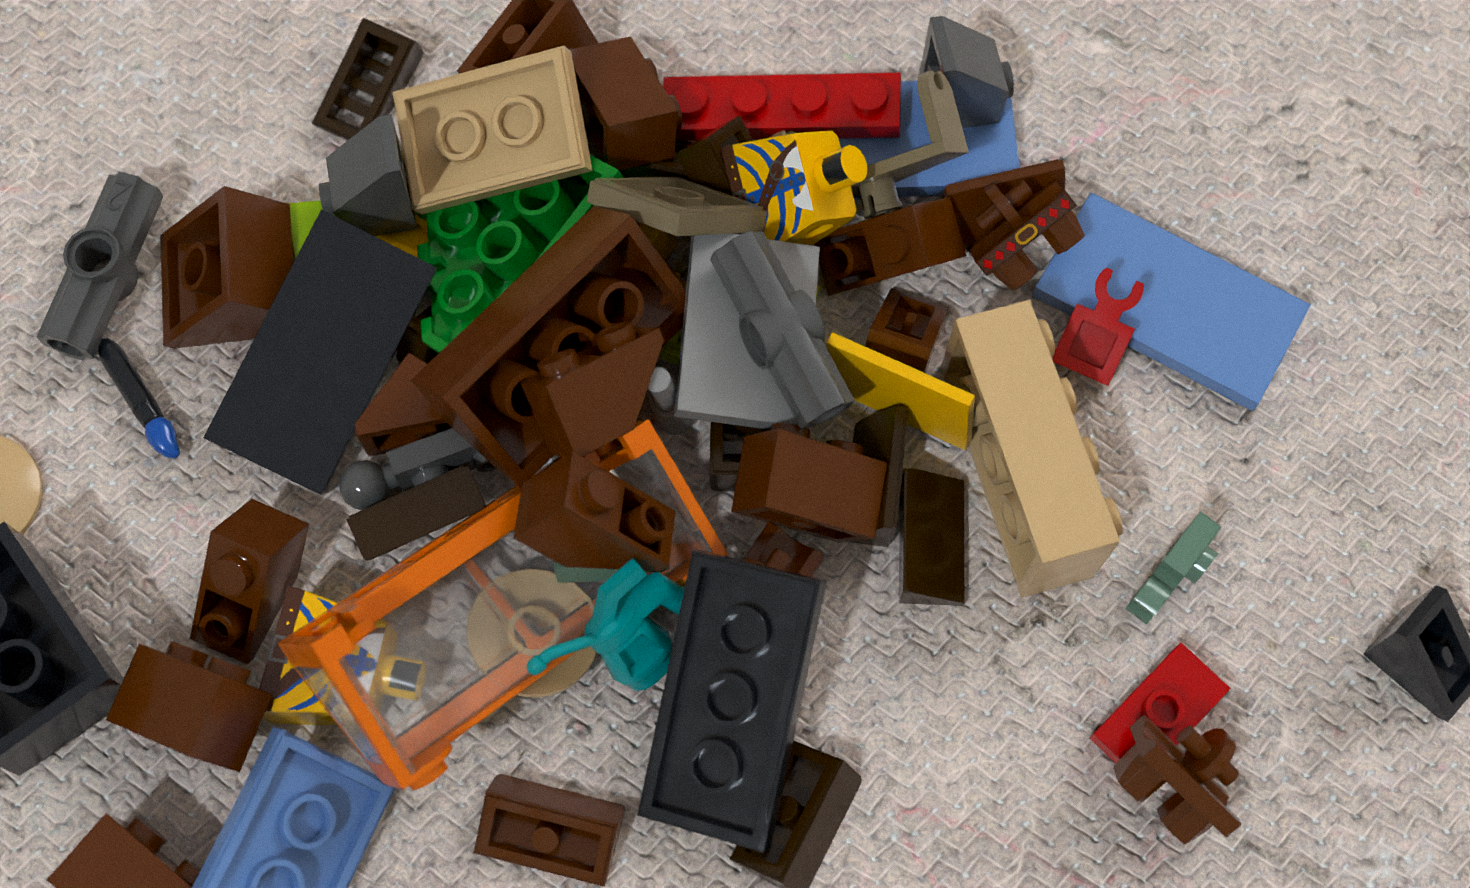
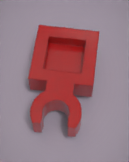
[1052,267,1144,386]

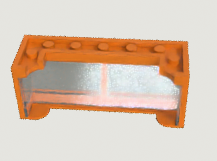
[278,419,728,790]

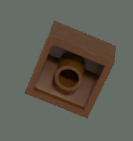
[160,186,293,349]

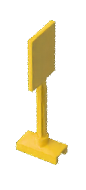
[637,222,975,451]

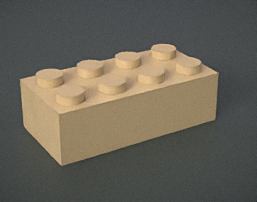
[941,300,1122,598]

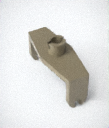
[772,70,969,219]

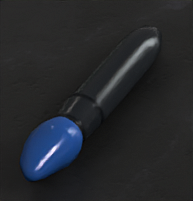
[97,338,180,459]

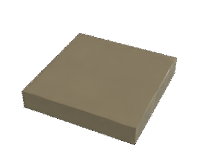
[587,177,767,236]

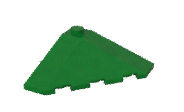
[415,155,624,354]

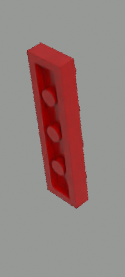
[663,72,902,141]

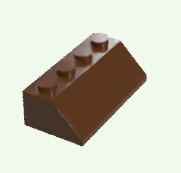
[411,206,686,488]

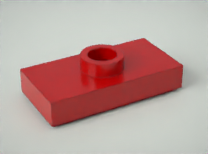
[1089,642,1231,764]

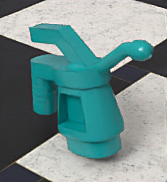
[526,558,685,691]

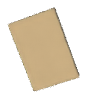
[393,46,593,214]

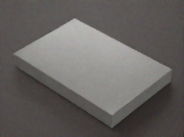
[674,234,820,430]

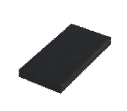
[203,209,437,495]
[637,550,827,852]

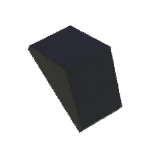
[1364,585,1470,722]

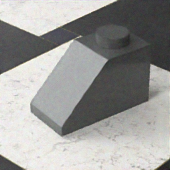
[918,16,1014,129]
[319,114,417,236]

